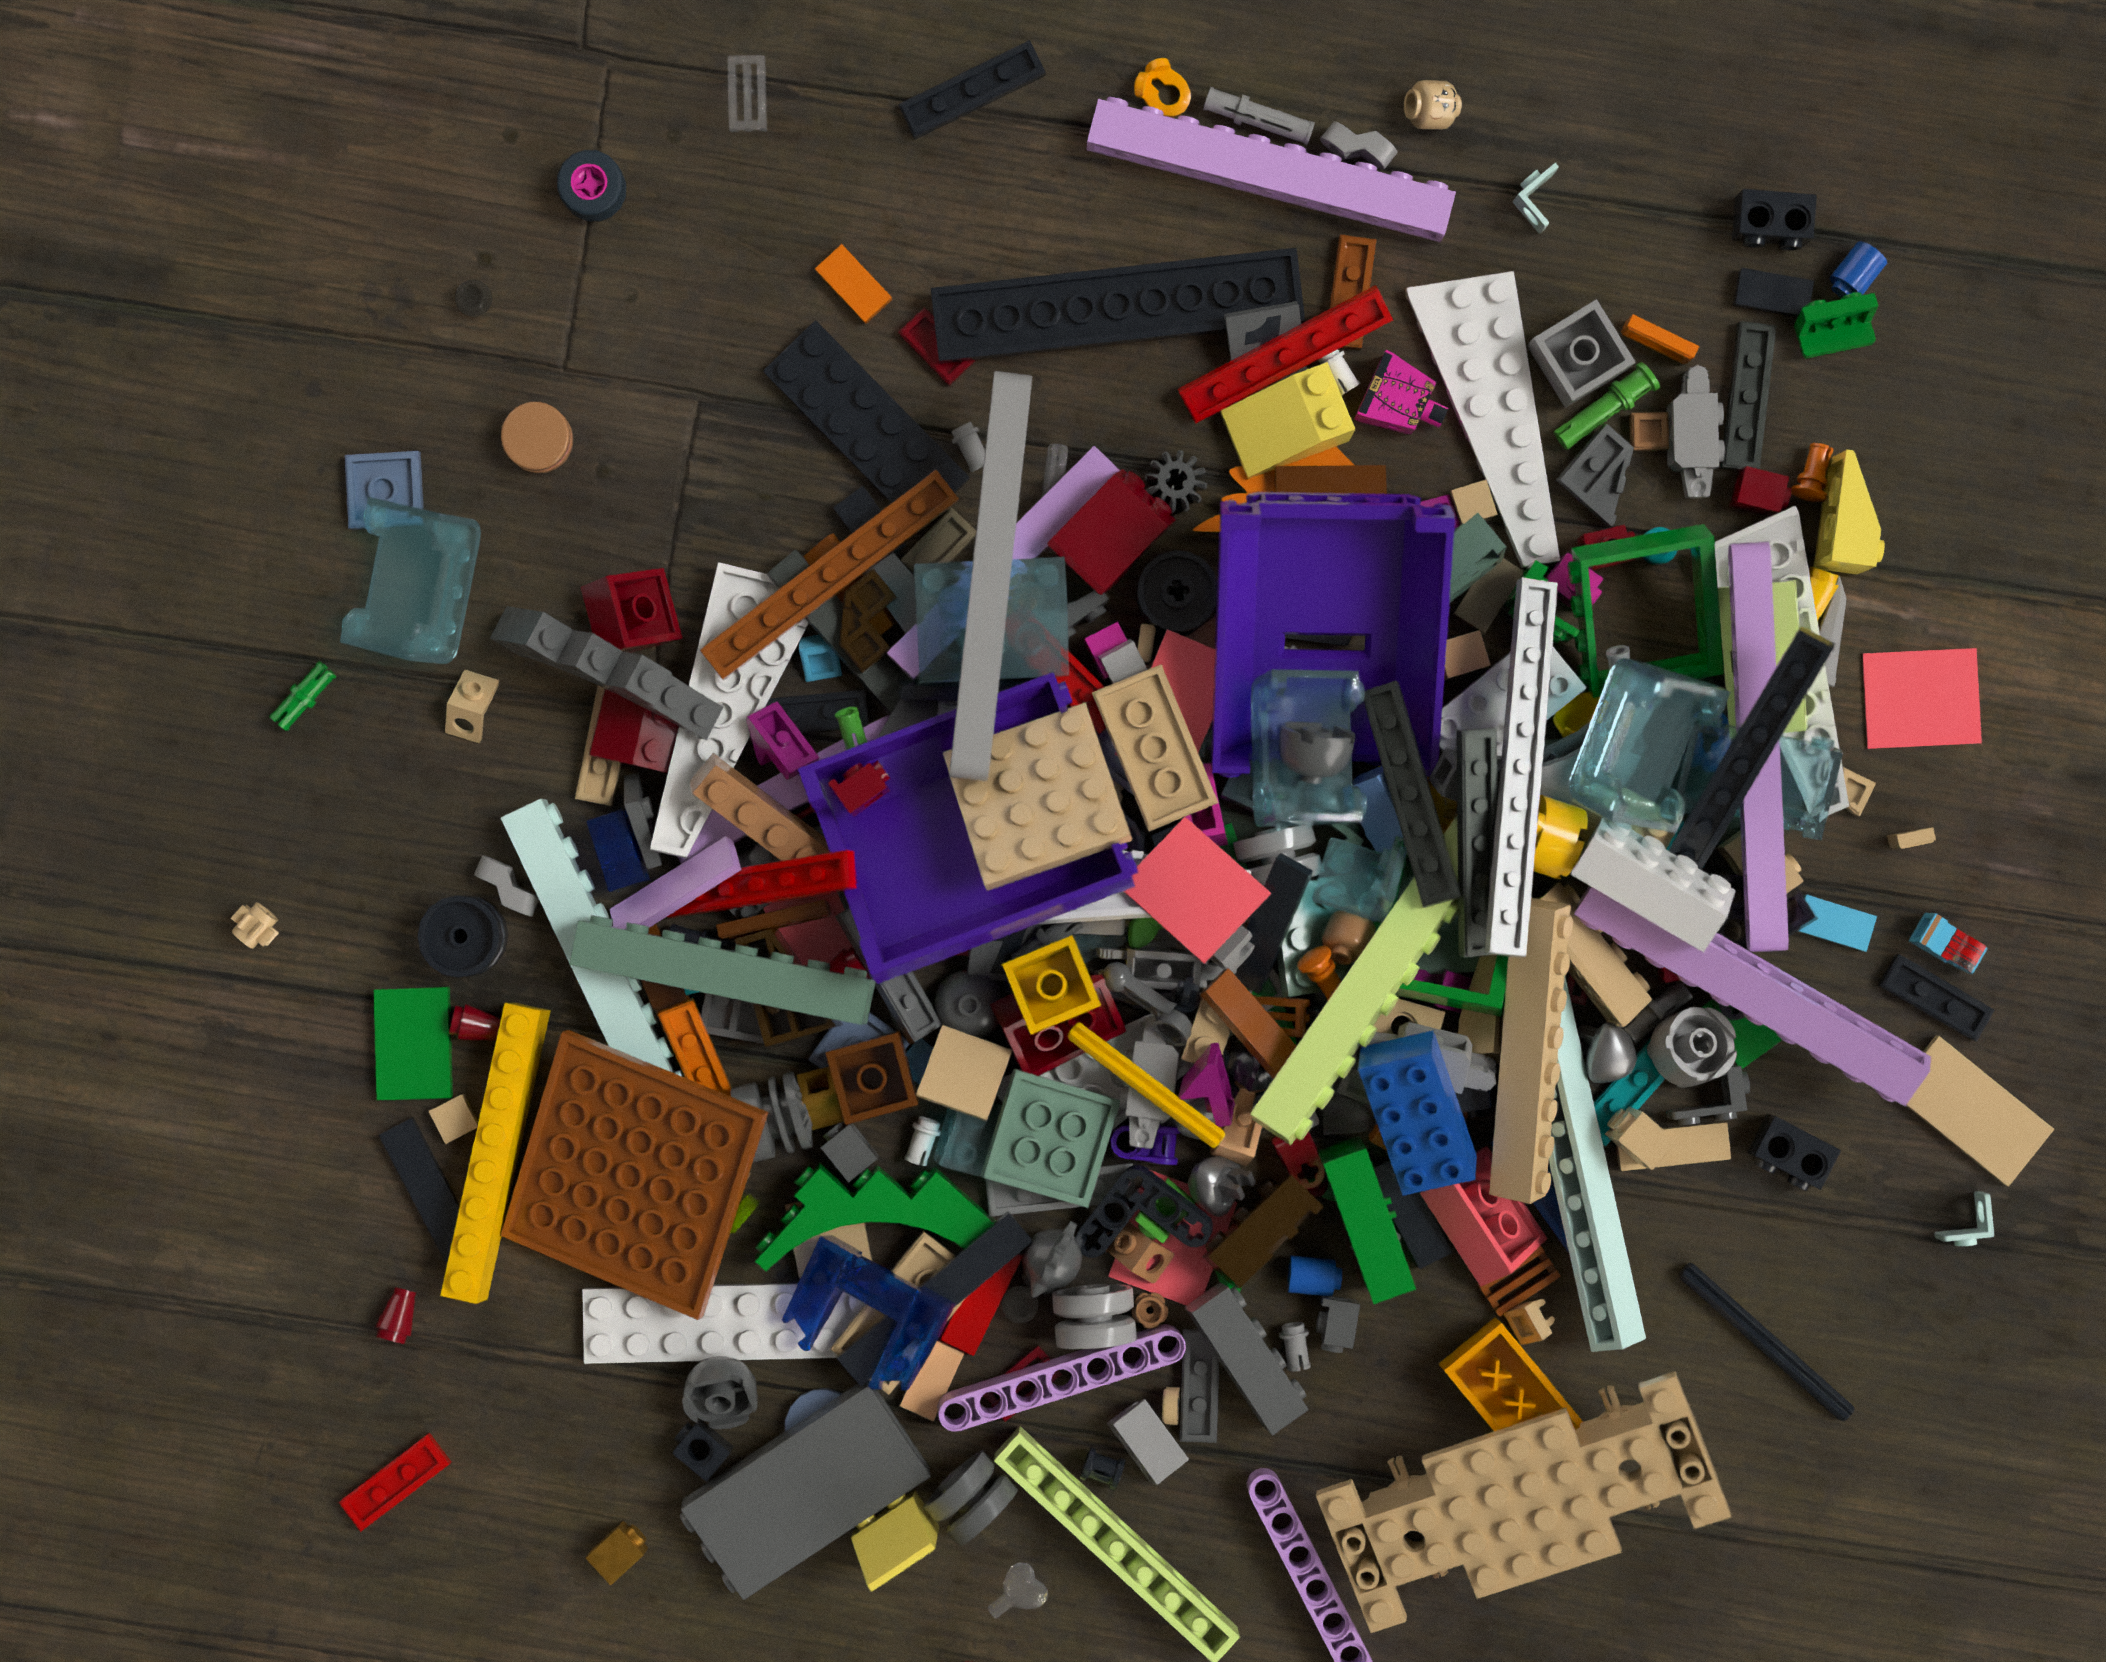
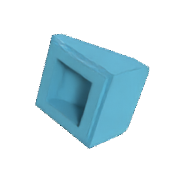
[799,635,842,682]

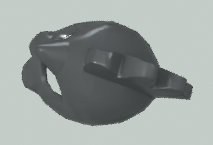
[1021,1221,1082,1298]

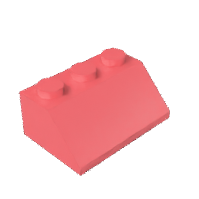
[1420,1146,1547,1287]

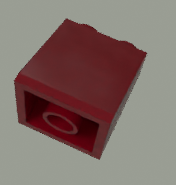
[1047,469,1176,596]

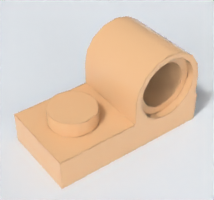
[1210,1081,1264,1167]

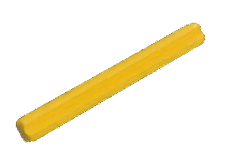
[1067,1023,1225,1148]

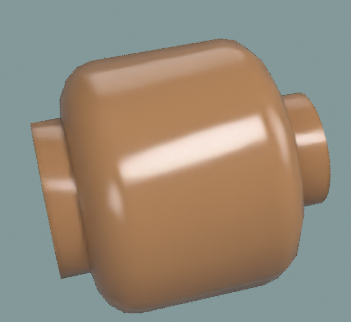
[1322,907,1376,965]

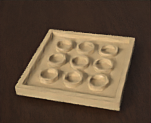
[943,703,1132,891]

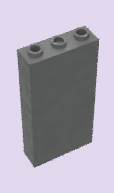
[680,1380,930,1600]

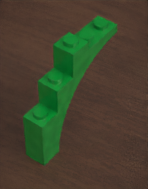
[755,1163,996,1271]

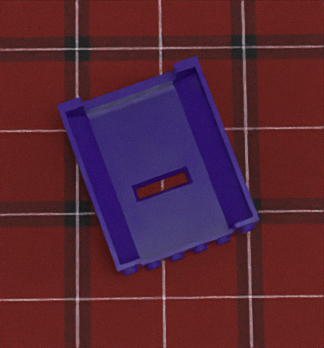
[1211,492,1455,778]
[798,672,1138,984]

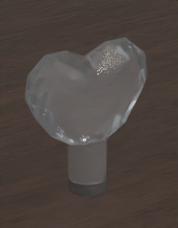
[988,1562,1048,1619]

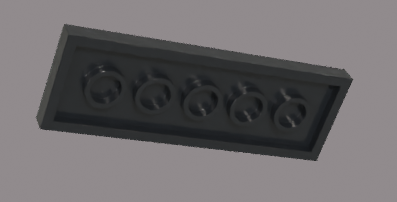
[763,320,970,503]

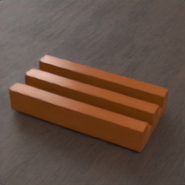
[1253,995,1310,1038]
[1477,1245,1561,1317]

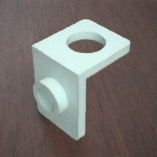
[1513,163,1559,233]
[1934,1191,1994,1246]

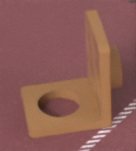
[1106,1217,1174,1283]

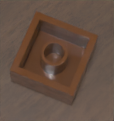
[825,1030,920,1125]

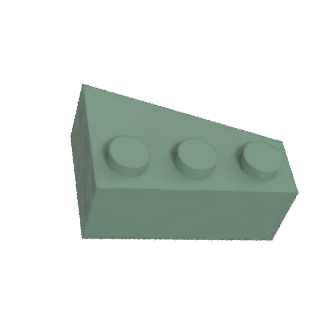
[1449,513,1506,604]

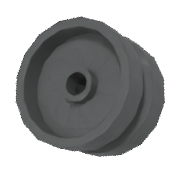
[923,1450,1018,1546]

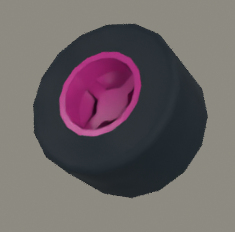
[557,150,626,222]

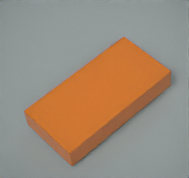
[815,244,892,324]
[1621,314,1699,365]

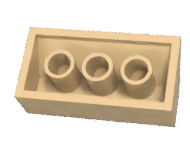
[1535,882,1652,1027]

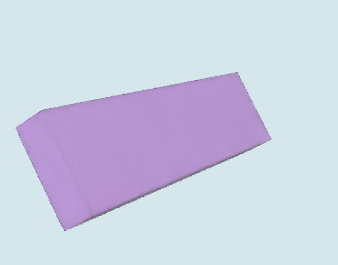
[609,836,741,929]

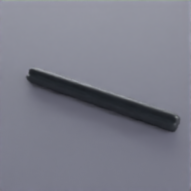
[1678,1262,1855,1422]

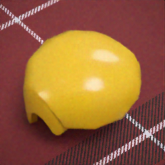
[1553,692,1609,738]

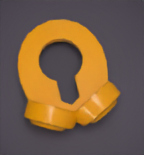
[1134,58,1191,118]

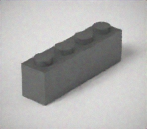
[1184,1282,1309,1436]

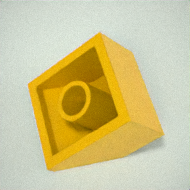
[1002,935,1101,1035]

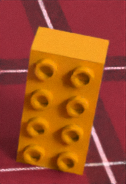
[1439,1317,1583,1432]

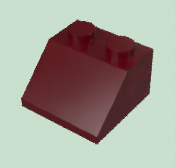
[580,568,683,653]
[589,688,679,773]

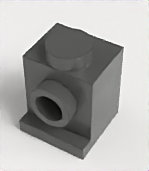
[1316,1296,1360,1353]

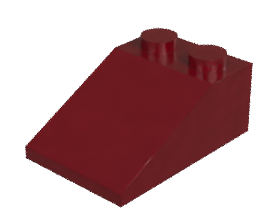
[989,974,1127,1076]

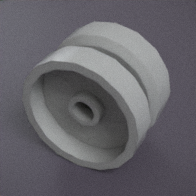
[1233,823,1324,886]
[1052,1284,1137,1349]

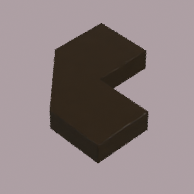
[839,568,898,673]

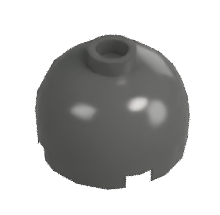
[1279,721,1355,784]
[934,968,1001,1039]
[682,1356,758,1429]

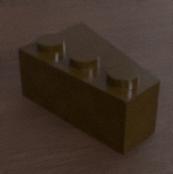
[735,929,843,1047]
[1203,1175,1324,1288]

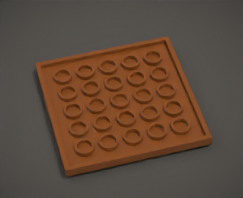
[500,1030,768,1320]

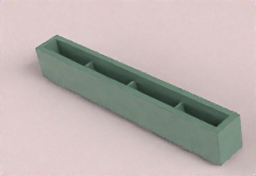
[569,915,875,1025]

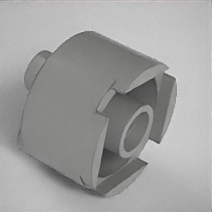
[1647,1007,1737,1088]

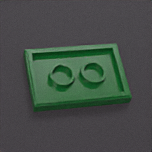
[374,987,453,1100]

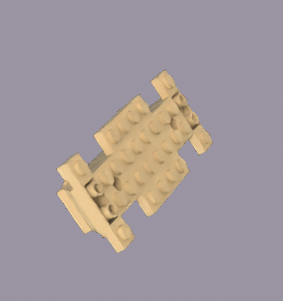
[1316,1372,1731,1633]

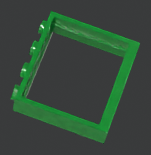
[1567,524,1724,698]
[1374,844,1509,1017]

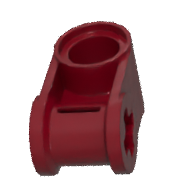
[1271,1131,1328,1199]

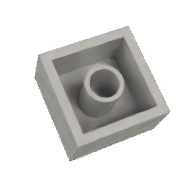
[1527,299,1636,408]

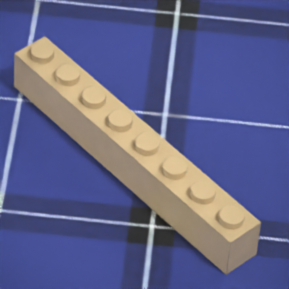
[1489,898,1573,1204]

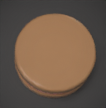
[501,402,573,473]

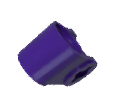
[1109,1123,1180,1165]

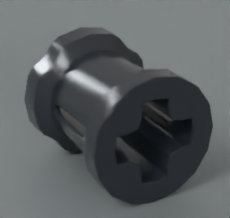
[1080,1447,1126,1491]

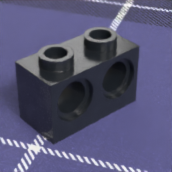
[1732,189,1817,251]
[1747,1113,1842,1191]

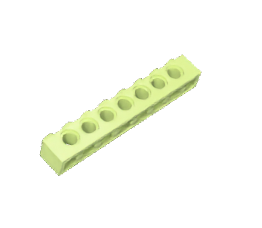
[994,1426,1240,1662]

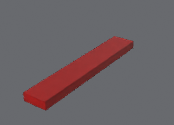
[1178,285,1393,424]
[667,850,857,918]

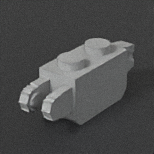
[1666,364,1725,499]
[1094,945,1223,990]
[1120,1016,1180,1149]
[1368,1022,1497,1094]

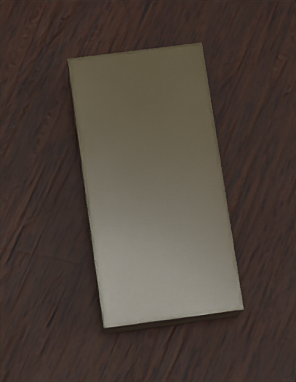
[901,507,976,586]
[1453,558,1524,635]

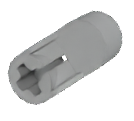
[1320,121,1397,170]
[474,855,539,917]

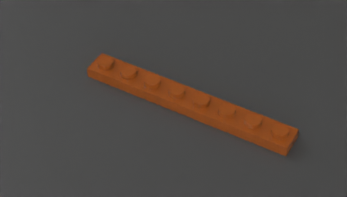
[700,470,959,681]

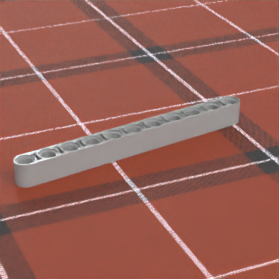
[949,371,1032,781]

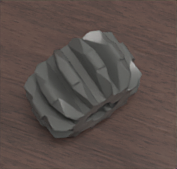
[1144,450,1207,514]

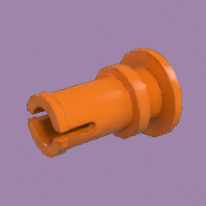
[1791,443,1834,502]
[1297,946,1342,1001]

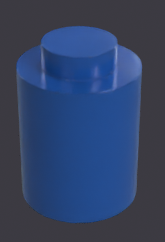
[1830,241,1887,298]
[1287,1256,1342,1297]

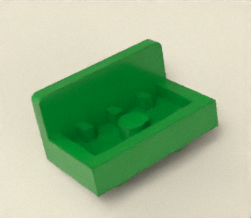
[1794,292,1878,358]

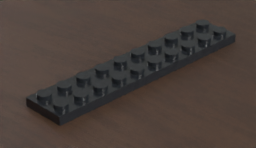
[931,248,1305,364]

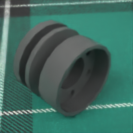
[731,1072,813,1164]

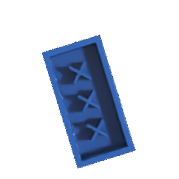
[1358,1030,1477,1195]

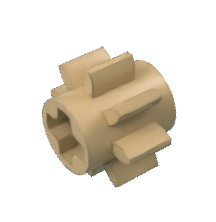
[231,902,279,949]

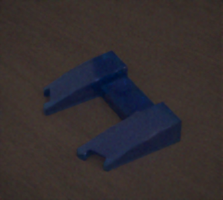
[782,1235,956,1390]

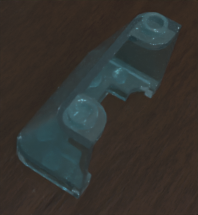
[340,497,481,664]
[1569,658,1731,833]
[1251,669,1367,827]
[1668,714,1843,840]

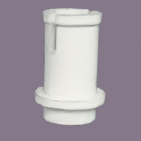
[1318,349,1360,396]
[904,1116,941,1166]

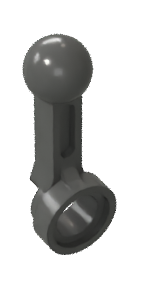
[1102,962,1192,1046]

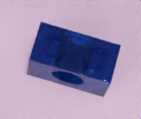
[586,809,650,892]

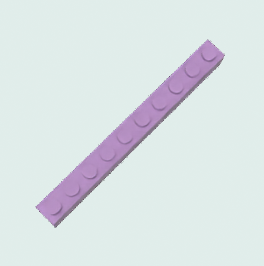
[1087,97,1456,242]
[1574,885,1931,1106]

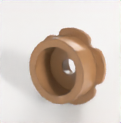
[1132,1292,1168,1329]

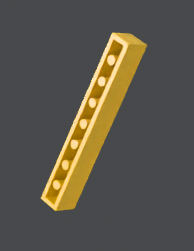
[440,1003,551,1304]

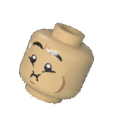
[1404,80,1462,130]

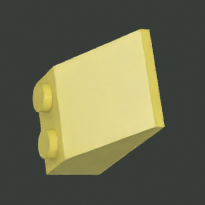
[1220,362,1355,479]
[1814,449,1885,574]
[851,1489,939,1592]

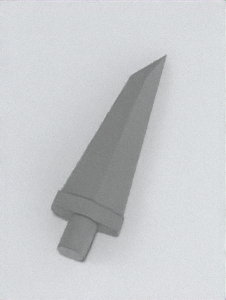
[1819,575,1847,687]

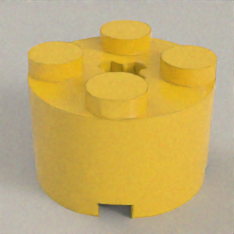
[1533,795,1588,879]

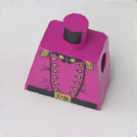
[1354,350,1448,434]

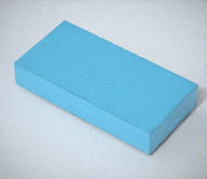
[1798,895,1877,952]

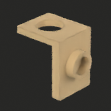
[445,670,499,743]

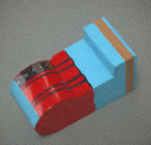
[1909,913,1988,974]

